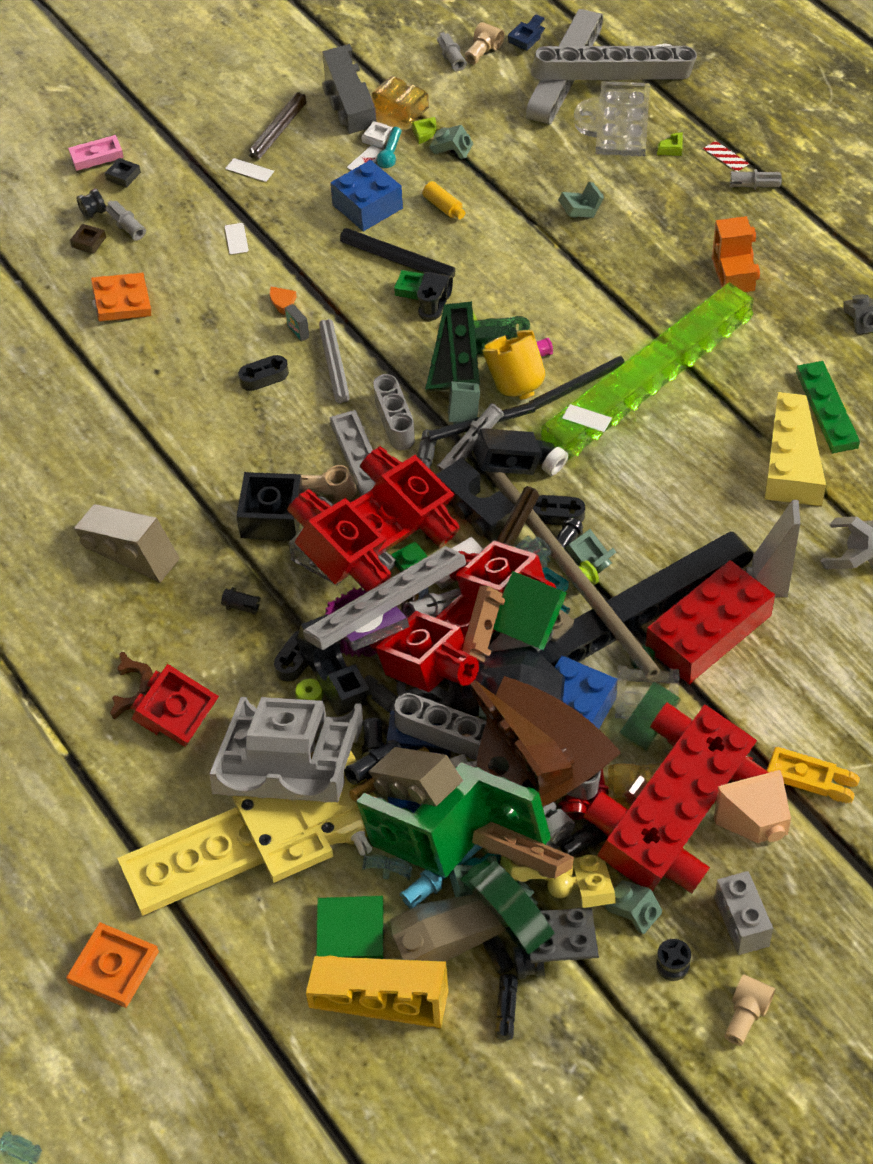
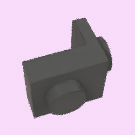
[843,294,873,334]

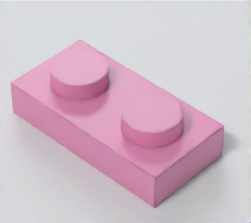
[68,135,124,171]

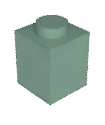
[448,381,480,424]

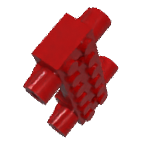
[287,446,460,592]
[369,541,556,693]
[583,702,770,894]

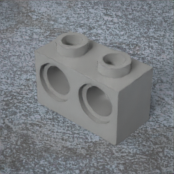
[714,871,773,955]

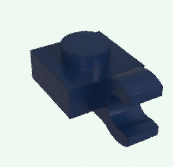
[508,14,545,51]

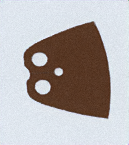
[476,676,621,807]

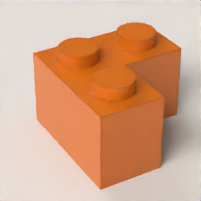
[712,216,760,295]

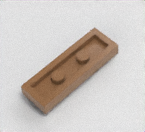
[472,822,574,879]

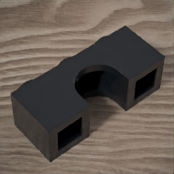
[436,458,515,542]
[297,614,369,716]

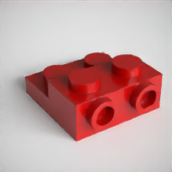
[131,663,219,748]

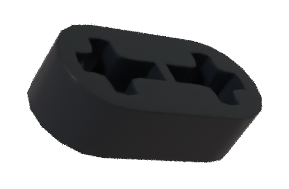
[238,355,289,391]
[533,495,586,525]
[274,630,309,682]

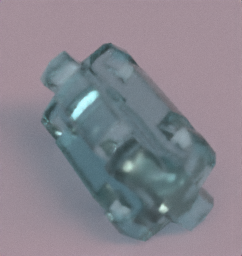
[0,1131,42,1164]

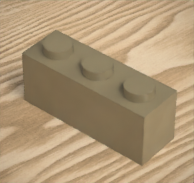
[368,747,463,806]

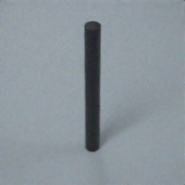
[529,356,625,410]
[427,402,535,442]

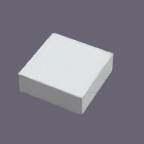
[362,121,393,150]

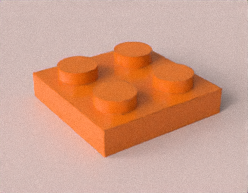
[91,273,151,321]
[66,922,159,1008]

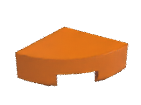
[270,286,297,315]

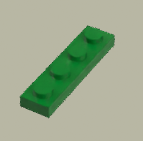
[796,361,860,454]

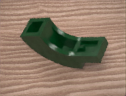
[460,859,555,954]

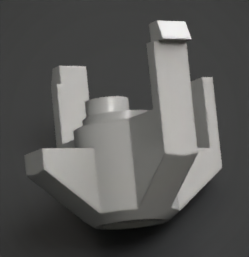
[820,516,873,570]

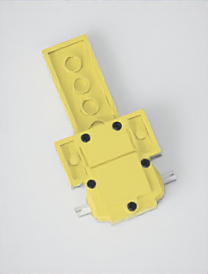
[117,740,377,916]

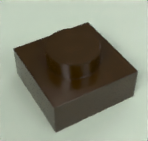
[70,224,106,254]

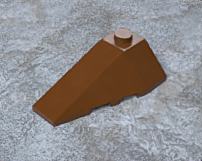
[470,680,575,797]

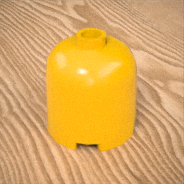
[482,330,546,400]

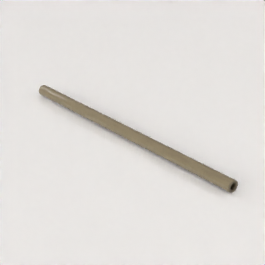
[472,451,660,679]

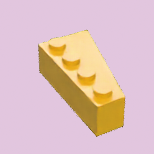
[306,955,448,1029]

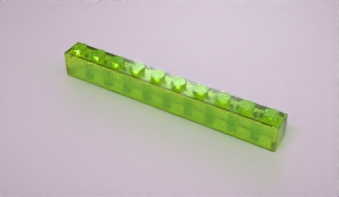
[541,282,754,462]

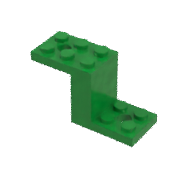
[356,762,551,878]

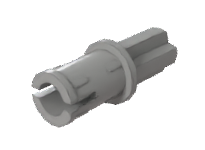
[437,32,467,71]
[730,169,782,190]
[105,201,146,241]

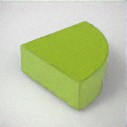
[412,117,436,144]
[657,132,683,156]

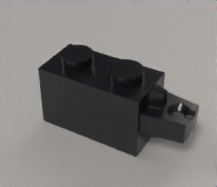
[473,428,555,475]

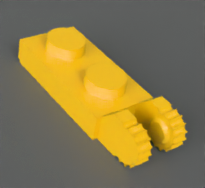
[767,747,860,804]

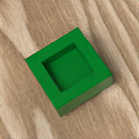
[394,270,424,300]
[391,541,428,572]

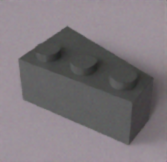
[322,44,376,134]

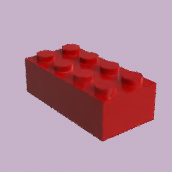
[646,560,775,684]

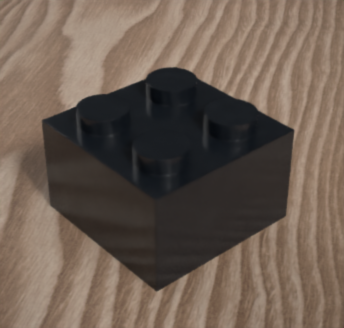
[236,472,303,541]

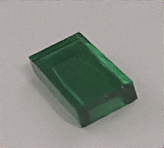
[619,682,681,751]

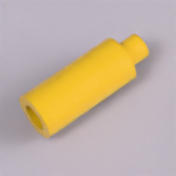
[422,181,466,219]

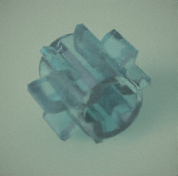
[516,535,551,569]

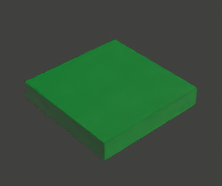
[493,571,567,650]
[316,896,384,959]

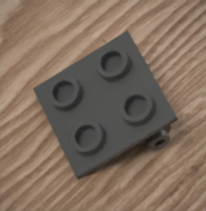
[530,907,599,963]

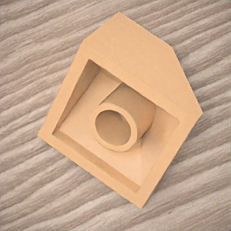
[714,770,791,843]

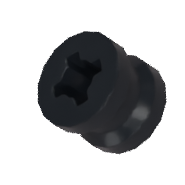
[76,188,106,220]
[656,939,691,981]
[513,946,545,980]

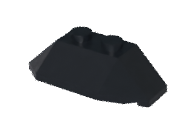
[449,646,565,716]

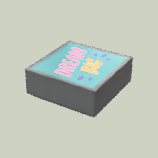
[285,304,309,342]

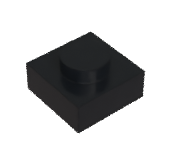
[105,158,141,188]

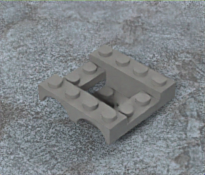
[210,697,363,803]

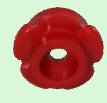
[558,795,590,820]

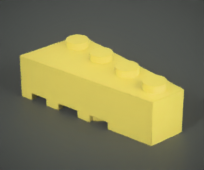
[765,392,826,506]

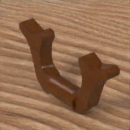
[110,652,153,719]

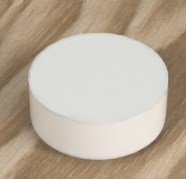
[542,447,568,476]

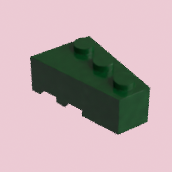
[425,301,480,392]

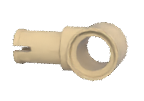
[465,22,505,65]
[301,465,357,501]
[724,974,776,1046]

